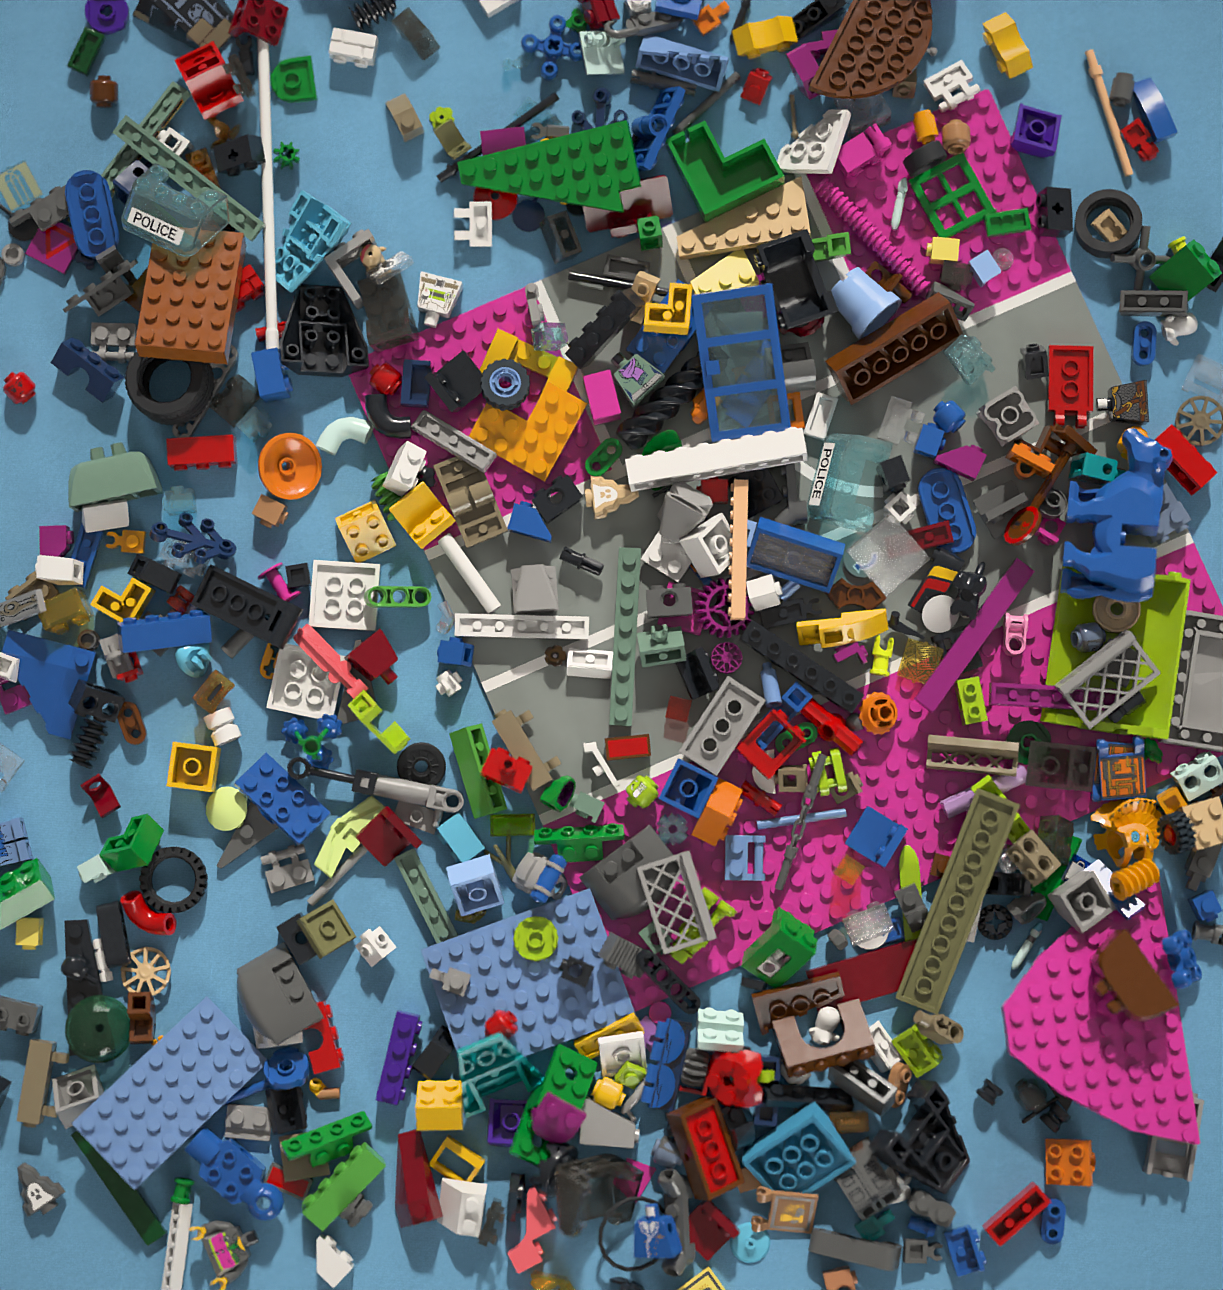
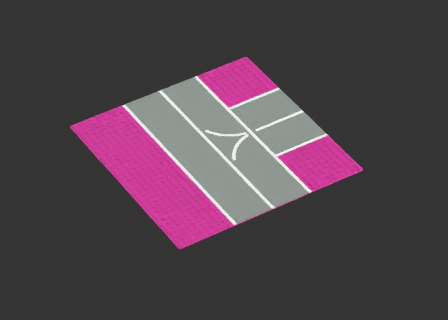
[349,89,1223,1012]

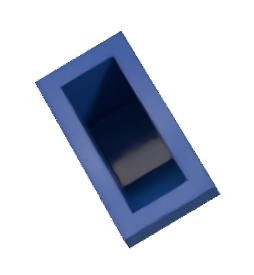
[507,501,552,543]

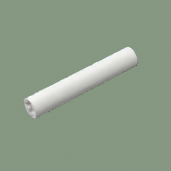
[438,533,501,614]

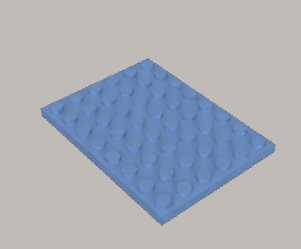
[421,888,636,1057]

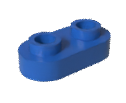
[1132,321,1157,366]
[1040,1198,1066,1245]

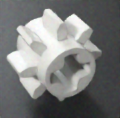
[435,669,463,697]

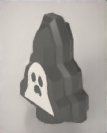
[17,1162,66,1217]

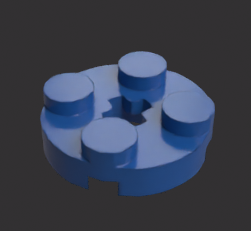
[264,1047,310,1090]

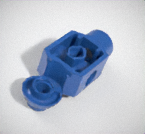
[184,1126,284,1221]

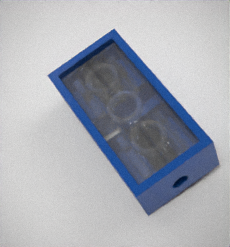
[746,517,845,593]

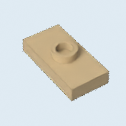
[1091,209,1128,242]

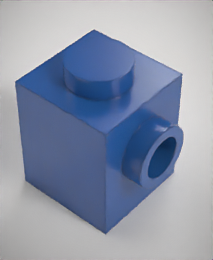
[913,423,946,459]
[437,637,474,667]
[1187,890,1223,922]

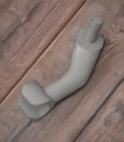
[621,1071,652,1122]

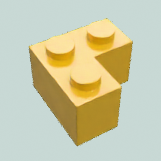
[643,283,692,335]
[90,577,156,622]

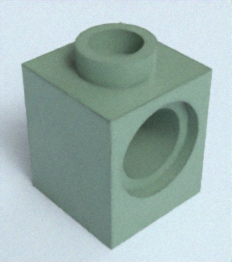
[638,921,673,955]

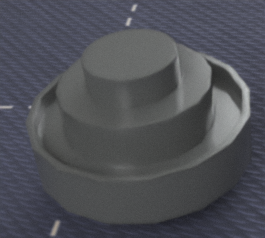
[1038,487,1067,519]

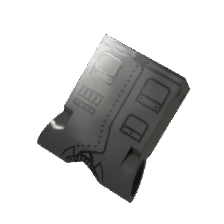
[833,1136,901,1222]

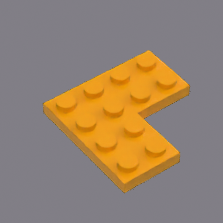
[469,382,588,482]

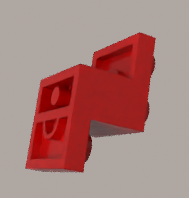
[174,41,244,120]

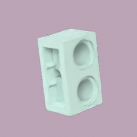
[1170,752,1223,802]

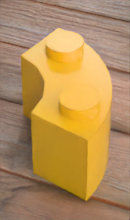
[982,12,1033,79]
[732,16,798,59]

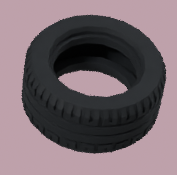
[125,352,215,425]

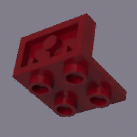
[228,0,288,46]
[355,806,423,867]
[689,1200,740,1261]

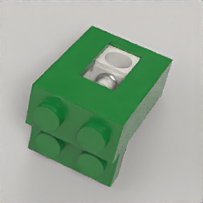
[741,907,818,988]

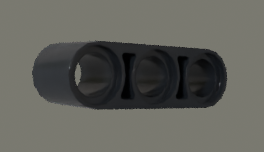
[96,900,132,969]

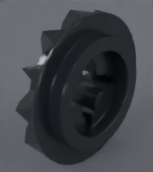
[977,904,1013,940]

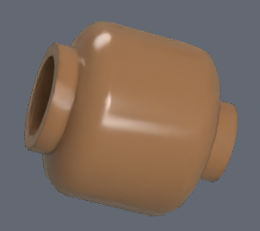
[942,119,971,154]

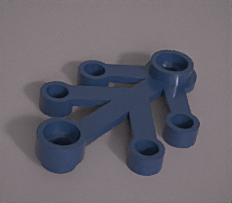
[571,88,628,133]
[149,513,237,564]

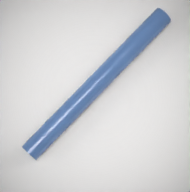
[757,808,847,830]

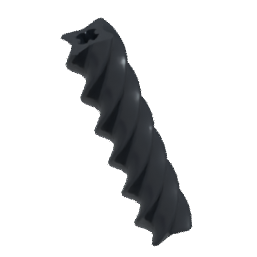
[616,346,731,450]

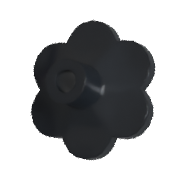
[415,465,435,487]

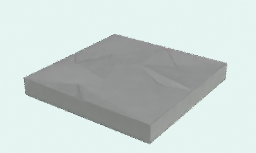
[1158,610,1223,753]

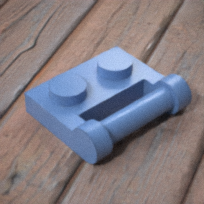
[725,835,766,881]

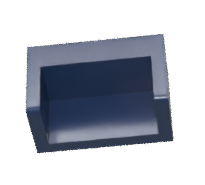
[400,359,432,409]

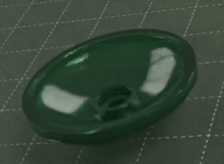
[65,995,130,1063]

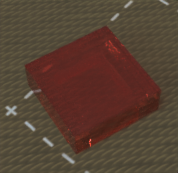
[665,696,692,723]

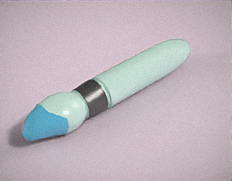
[1011,922,1043,970]

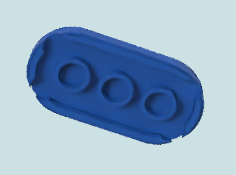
[65,170,119,259]
[918,468,976,555]

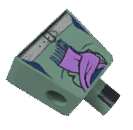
[611,352,665,408]

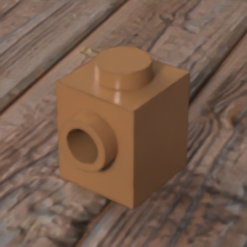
[252,494,289,529]

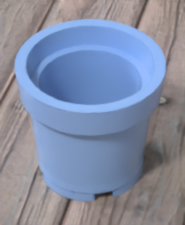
[831,267,902,340]

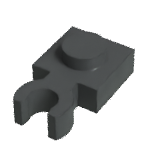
[902,1238,943,1263]

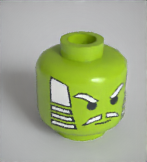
[626,775,659,808]

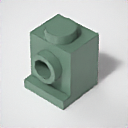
[569,791,605,823]

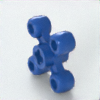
[521,15,584,81]
[1162,930,1202,989]

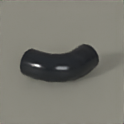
[365,394,411,439]

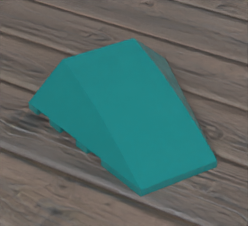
[457,1033,544,1118]

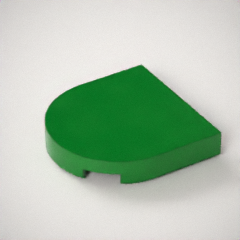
[270,55,317,103]

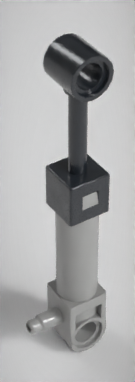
[287,757,464,828]

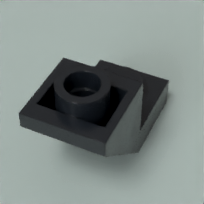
[127,554,182,594]
[412,1025,455,1080]

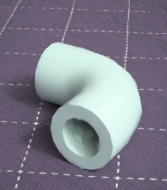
[316,417,374,455]

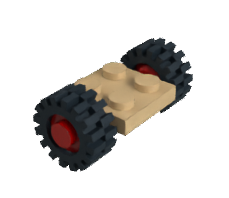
[1157,796,1223,855]

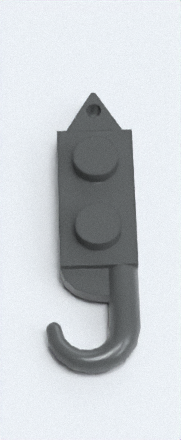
[604,11,686,39]

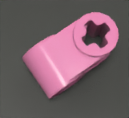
[1003,613,1028,657]

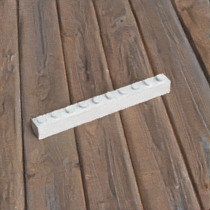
[161,1202,193,1290]

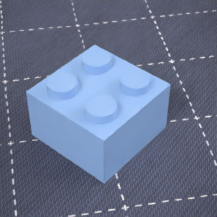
[446,855,505,917]

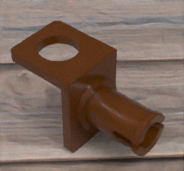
[865,261,913,304]
[1013,425,1064,457]

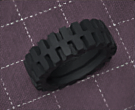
[139,846,208,913]

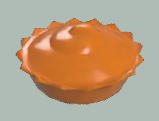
[859,692,898,735]

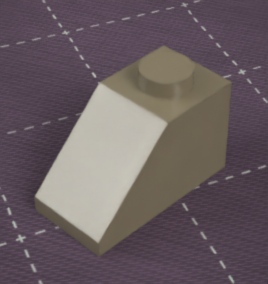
[385,93,424,142]

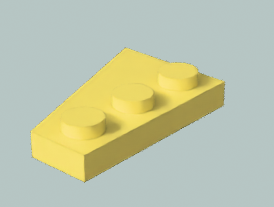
[690,250,759,294]

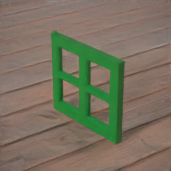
[908,153,997,238]

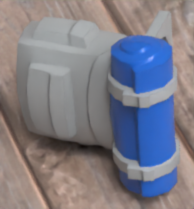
[512,852,568,903]

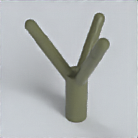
[483,830,516,882]

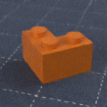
[691,778,743,846]

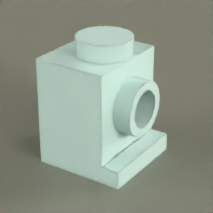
[77,854,116,883]

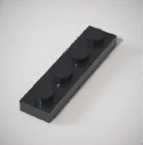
[762,1083,854,1112]

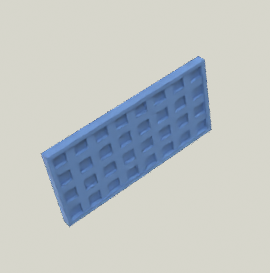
[72,996,267,1190]

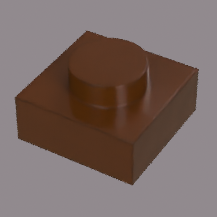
[929,853,950,878]

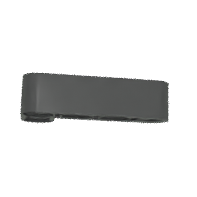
[808,1228,902,1271]

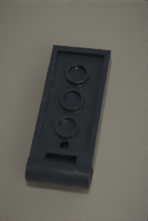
[191,564,303,650]

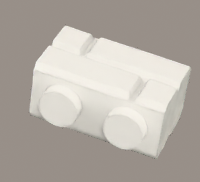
[329,28,378,68]

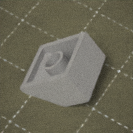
[1048,870,1116,933]
[52,1064,104,1129]

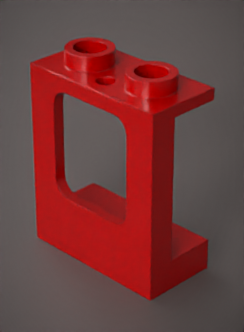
[735,709,807,780]

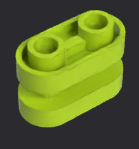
[808,747,848,796]

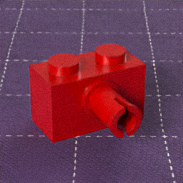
[480,747,533,794]

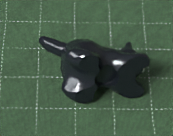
[950,562,987,620]

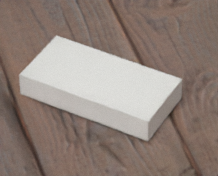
[803,392,838,441]

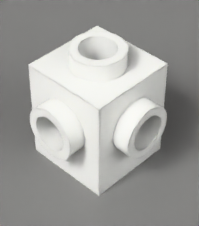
[883,491,916,525]
[355,926,396,967]

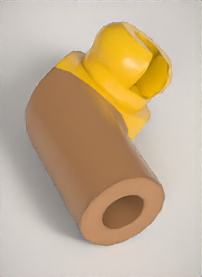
[309,1078,340,1100]

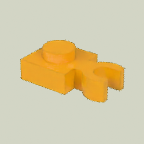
[106,530,146,554]

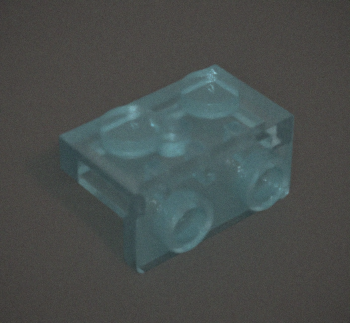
[943,334,995,385]

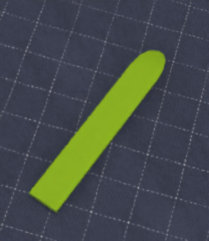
[899,845,922,941]

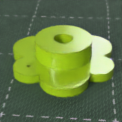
[429,106,455,129]

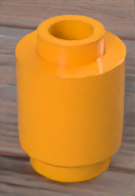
[912,110,939,145]

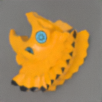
[1090,798,1166,869]

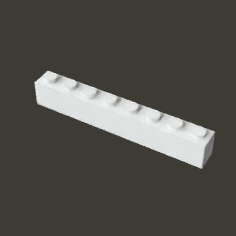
[625,427,808,492]

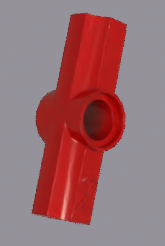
[800,698,864,756]

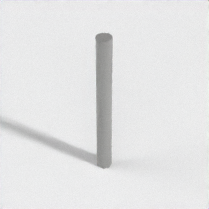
[307,845,368,907]

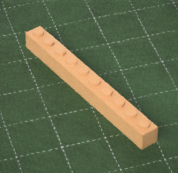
[728,479,748,620]

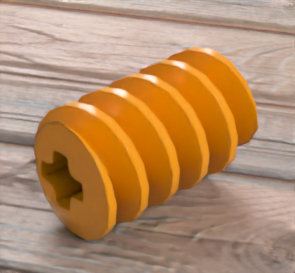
[1109,859,1160,901]

